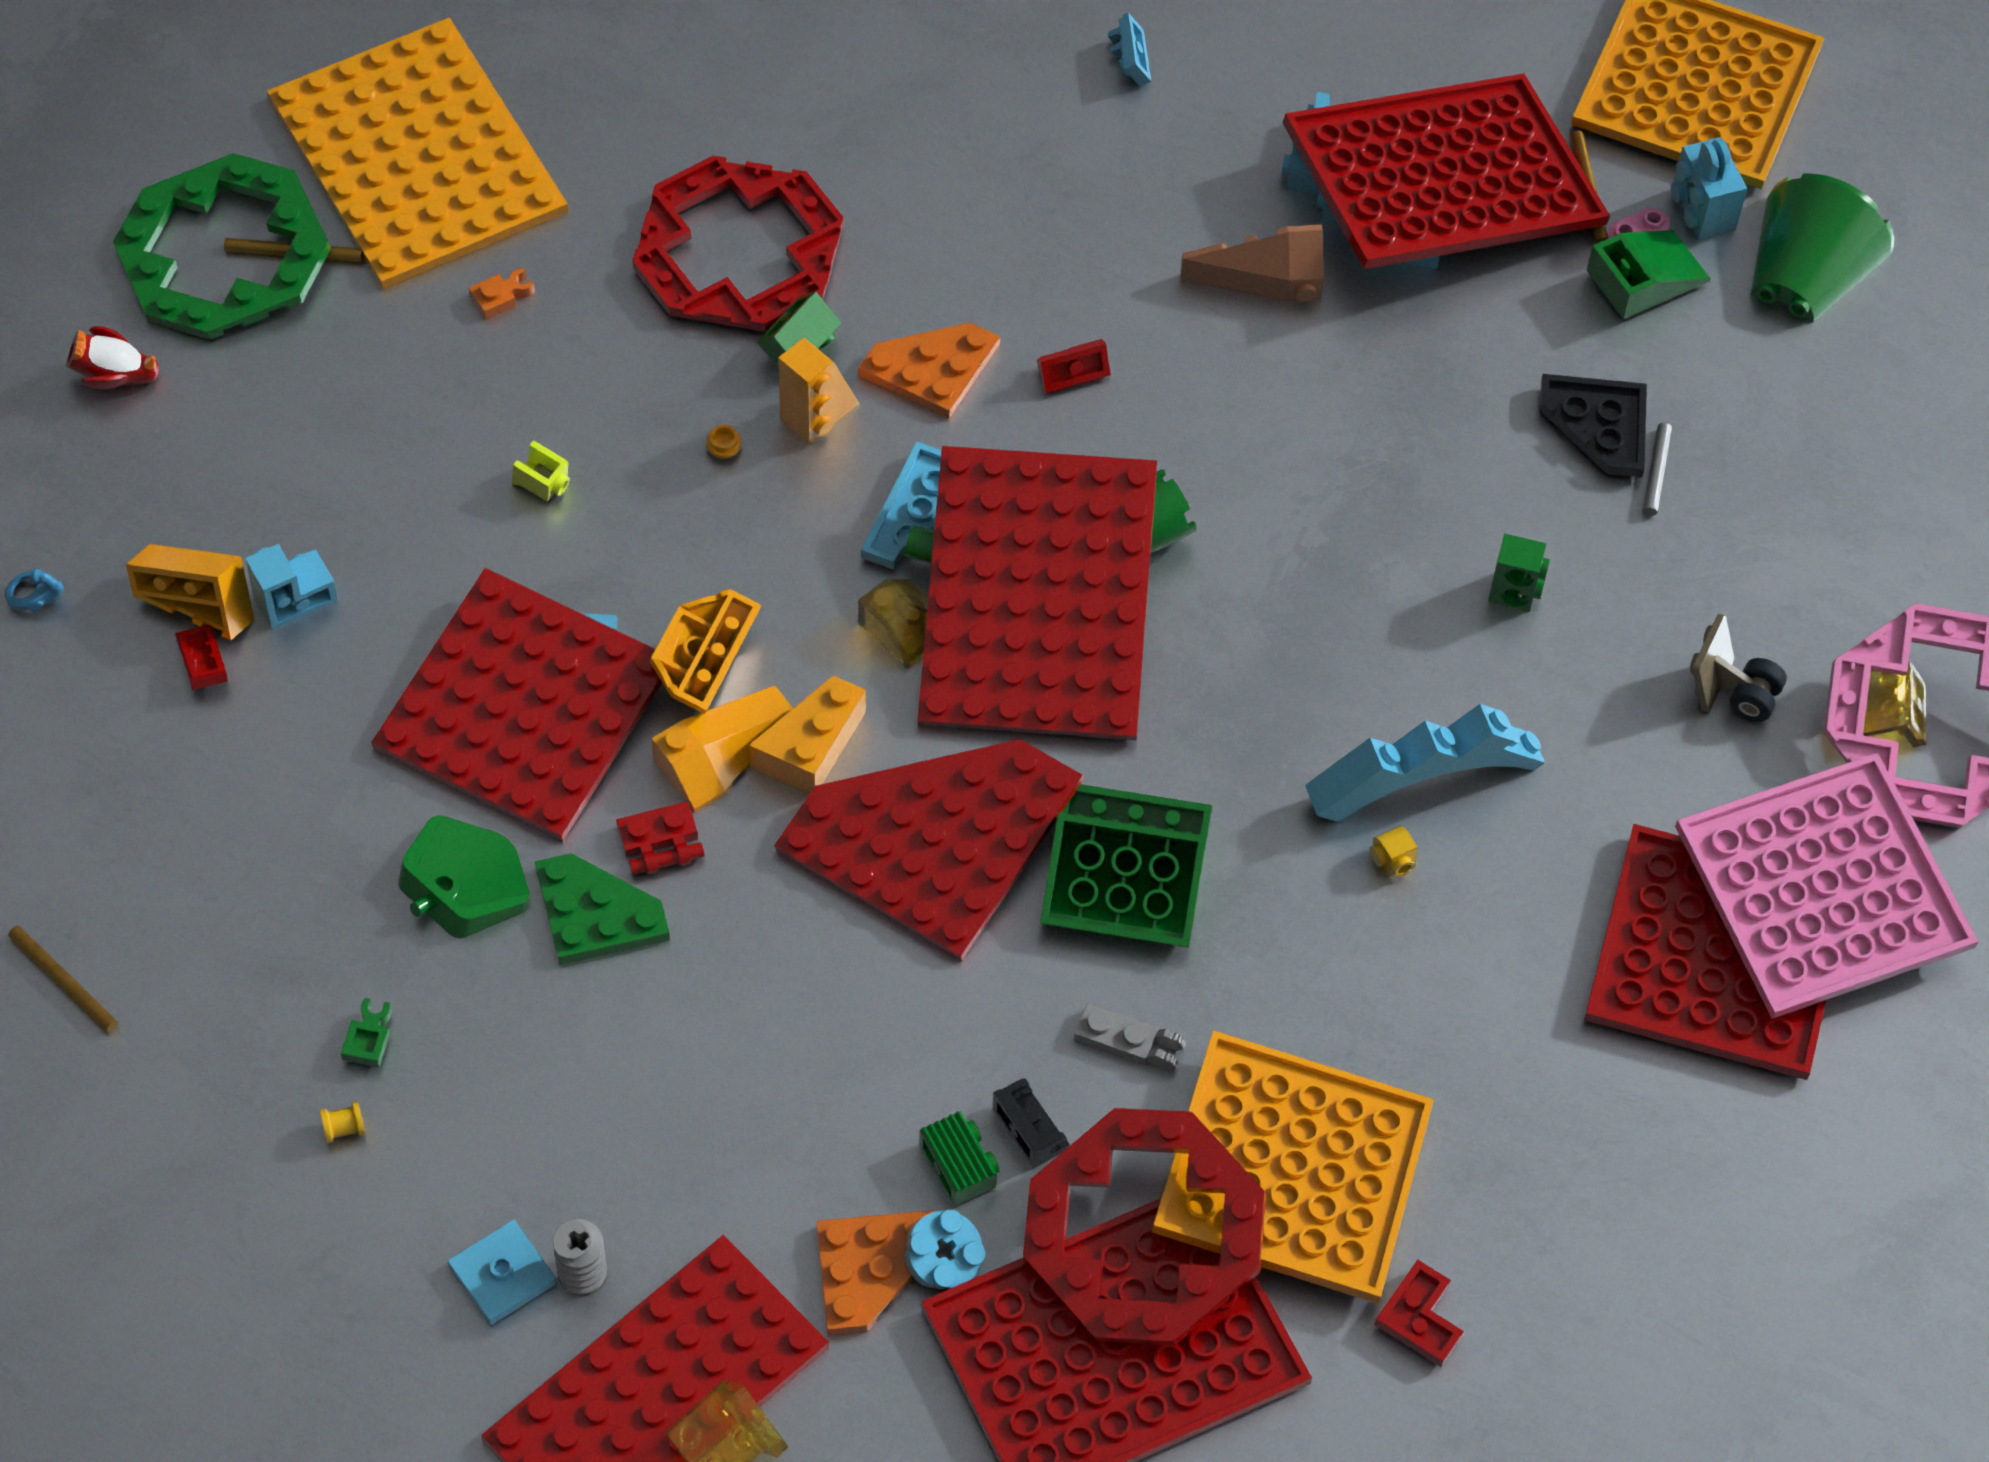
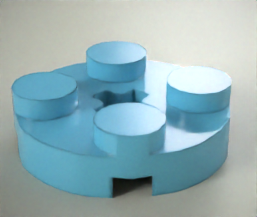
[904,1210,986,1290]

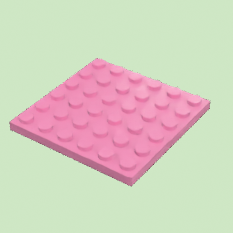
[1675,753,1979,1019]

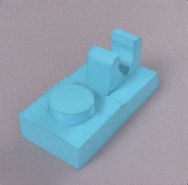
[1108,13,1151,86]

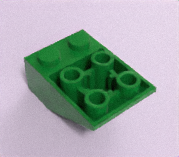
[1587,230,1711,319]

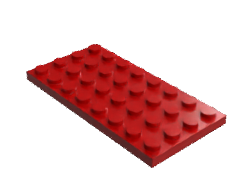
[481,1234,829,1462]

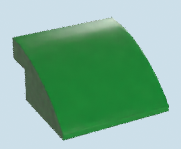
[1040,784,1212,948]

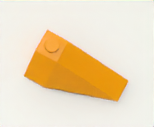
[651,685,793,813]

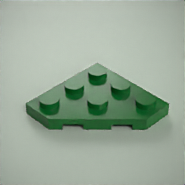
[535,853,670,965]

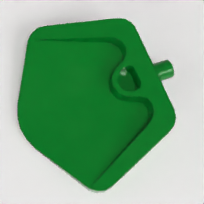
[398,815,530,938]

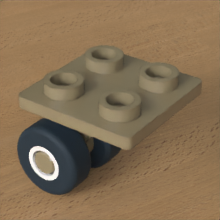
[1690,614,1787,722]

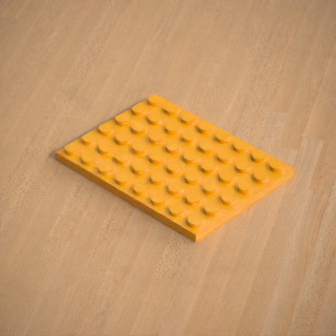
[267,17,569,290]

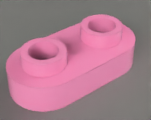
[1607,208,1670,238]

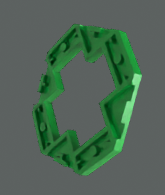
[113,153,331,340]

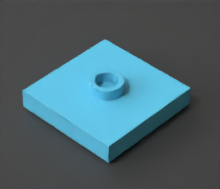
[447,1219,558,1326]

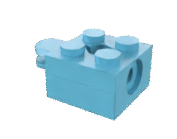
[1671,137,1748,240]

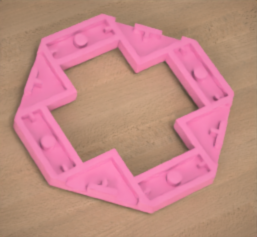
[1823,603,1989,829]

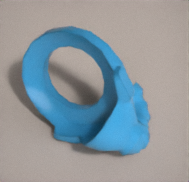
[5,569,64,612]

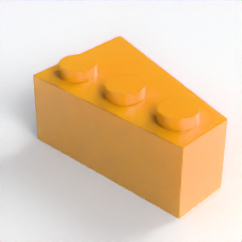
[749,675,866,794]

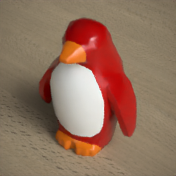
[65,326,160,390]

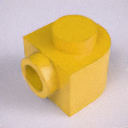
[1370,825,1418,878]

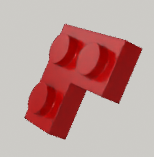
[1374,1259,1464,1368]

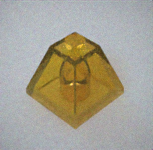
[858,579,929,669]

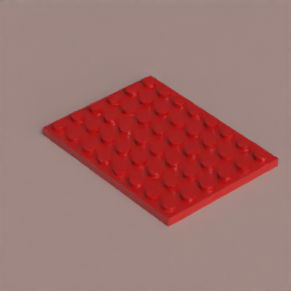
[1282,73,1610,269]
[917,446,1157,741]
[921,1198,1312,1462]

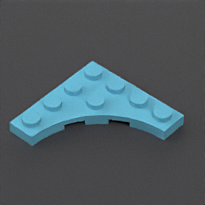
[861,441,941,570]

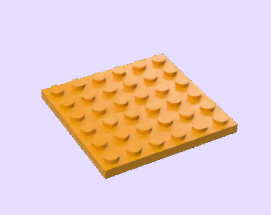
[1571,0,1825,190]
[1151,1030,1434,1304]

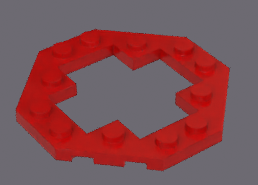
[632,155,844,332]
[1023,1108,1266,1346]

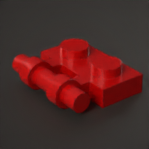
[616,801,705,875]

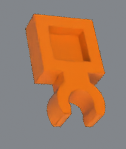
[468,268,535,320]

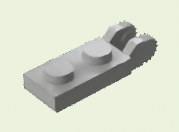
[1074,1002,1187,1071]

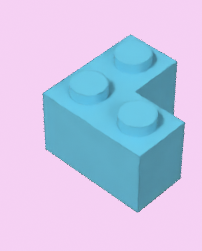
[245,544,338,629]

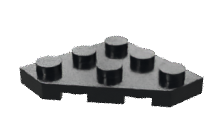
[1539,374,1647,477]

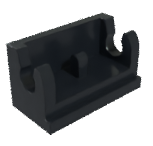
[992,1078,1070,1169]

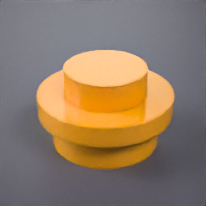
[706,424,742,459]

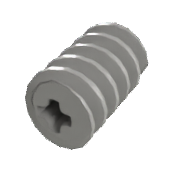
[553,1218,607,1295]

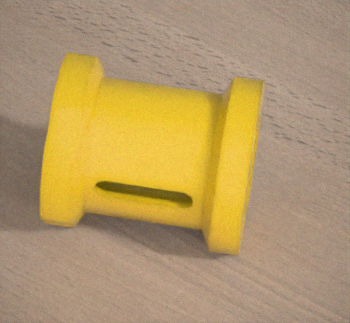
[320,1101,365,1144]

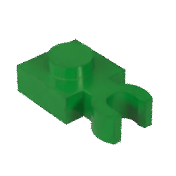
[341,998,391,1068]

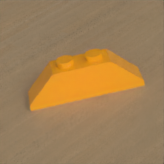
[649,589,762,714]

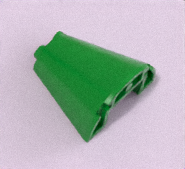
[1750,173,1894,322]

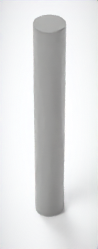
[1643,423,1672,516]

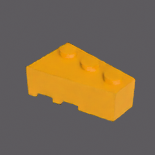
[778,338,860,444]
[126,544,254,640]

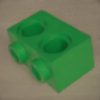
[1488,533,1550,612]

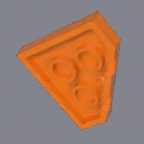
[858,323,1000,418]
[817,1210,938,1336]

